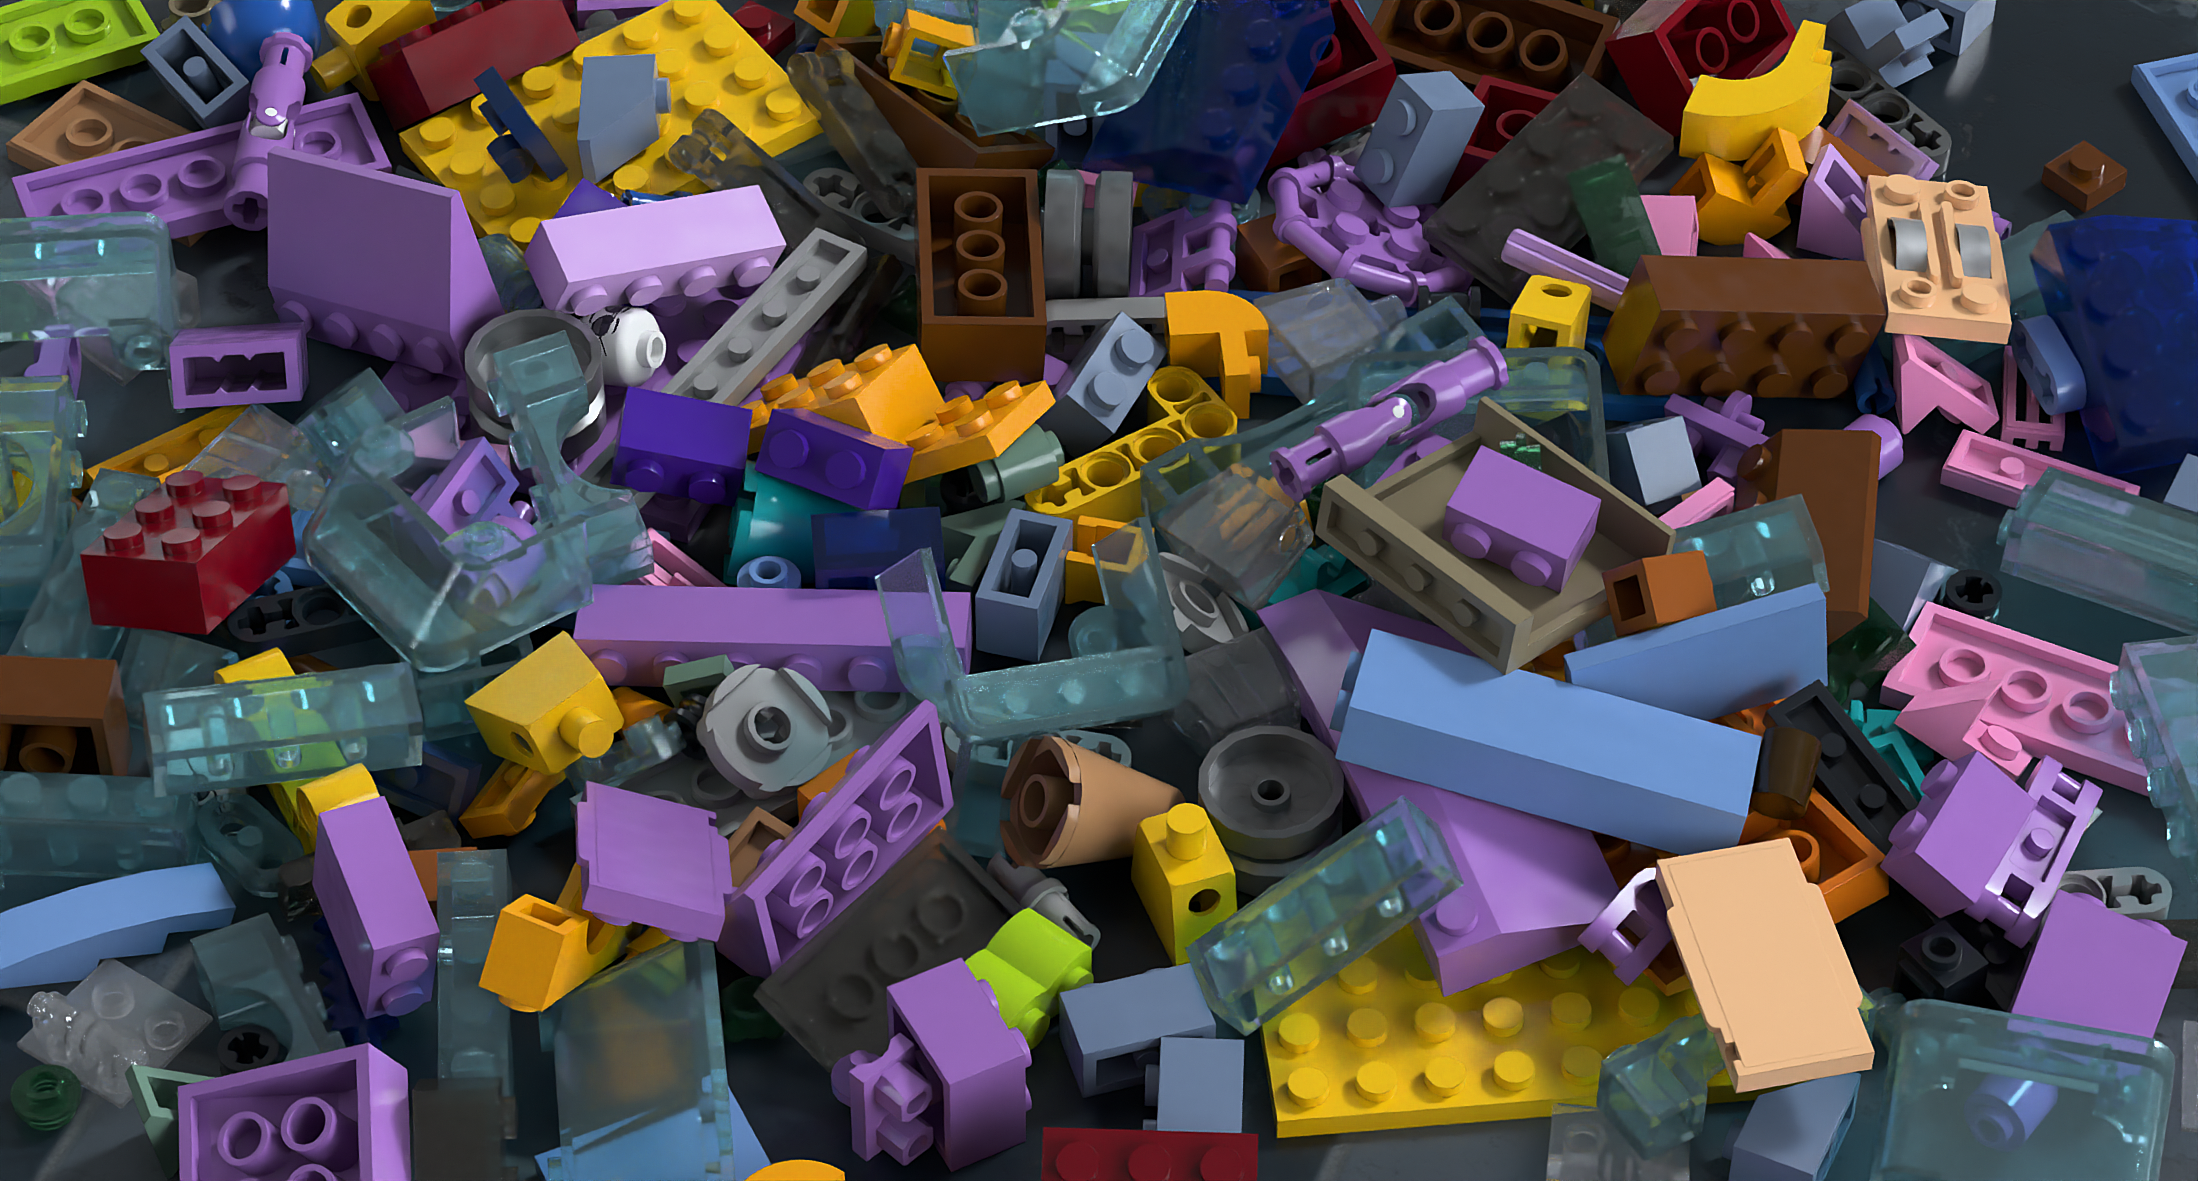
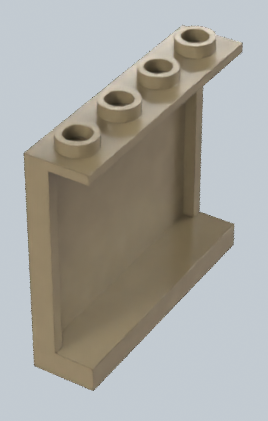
[1315,396,1677,675]

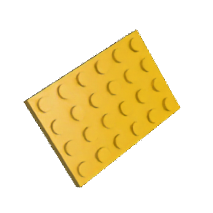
[399,0,827,285]

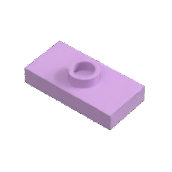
[1827,99,1940,181]

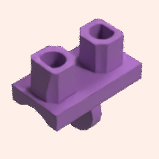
[1664,390,1769,498]
[831,1033,933,1166]

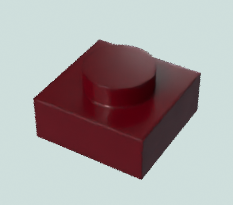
[731,0,796,59]

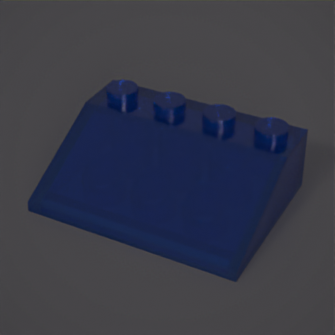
[1082,0,1336,205]
[2029,215,2198,476]

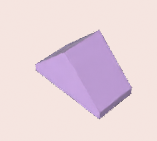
[1796,143,1867,261]

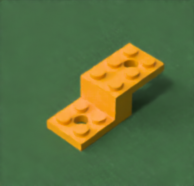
[741,343,1056,485]

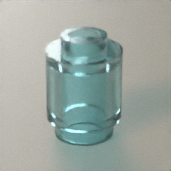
[477,233,544,315]

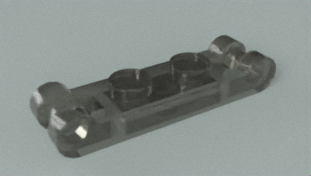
[787,48,920,219]
[668,108,868,256]

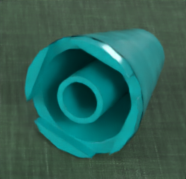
[721,460,900,587]

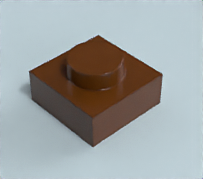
[2041,140,2128,213]

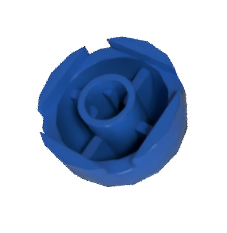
[200,0,322,85]

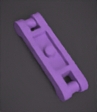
[1963,754,2103,949]

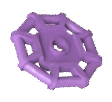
[1268,155,1475,308]

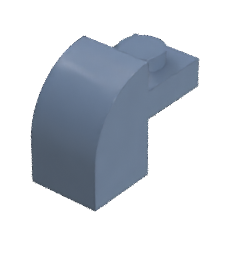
[1824,0,1949,88]

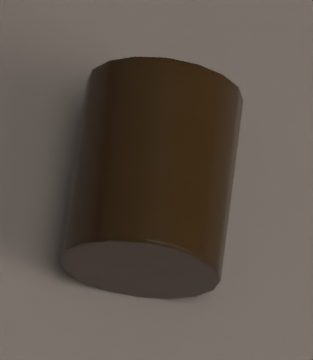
[1749,726,1822,820]

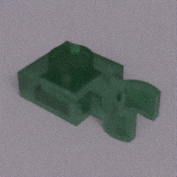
[1826,596,1917,706]

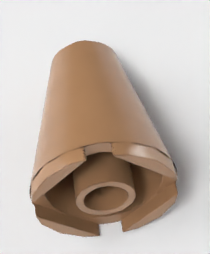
[999,735,1186,869]

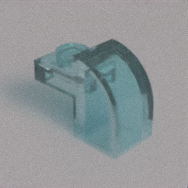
[292,367,408,477]

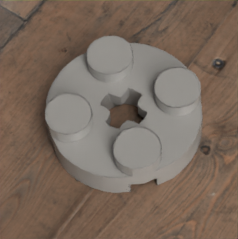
[1127,552,1249,671]
[696,664,832,801]

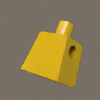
[309,0,437,101]
[1499,275,1592,421]
[464,630,624,776]
[1131,803,1239,966]

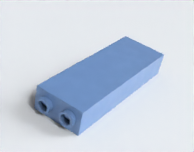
[1329,628,1762,856]

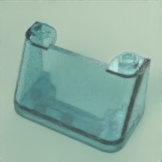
[538,938,736,1181]
[1867,999,2175,1181]

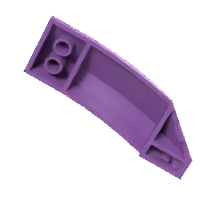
[1256,589,1627,997]

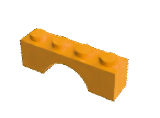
[478,862,643,1012]

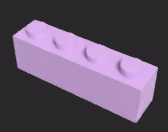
[523,185,787,316]

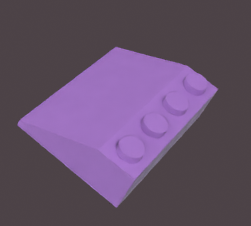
[267,145,505,380]
[715,699,954,995]
[178,1043,411,1181]

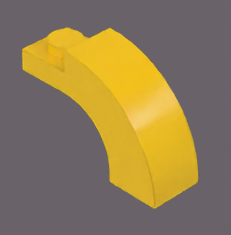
[1679,20,1832,161]

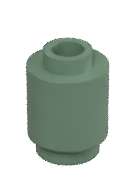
[966,423,1065,503]

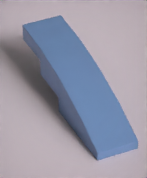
[0,862,236,989]

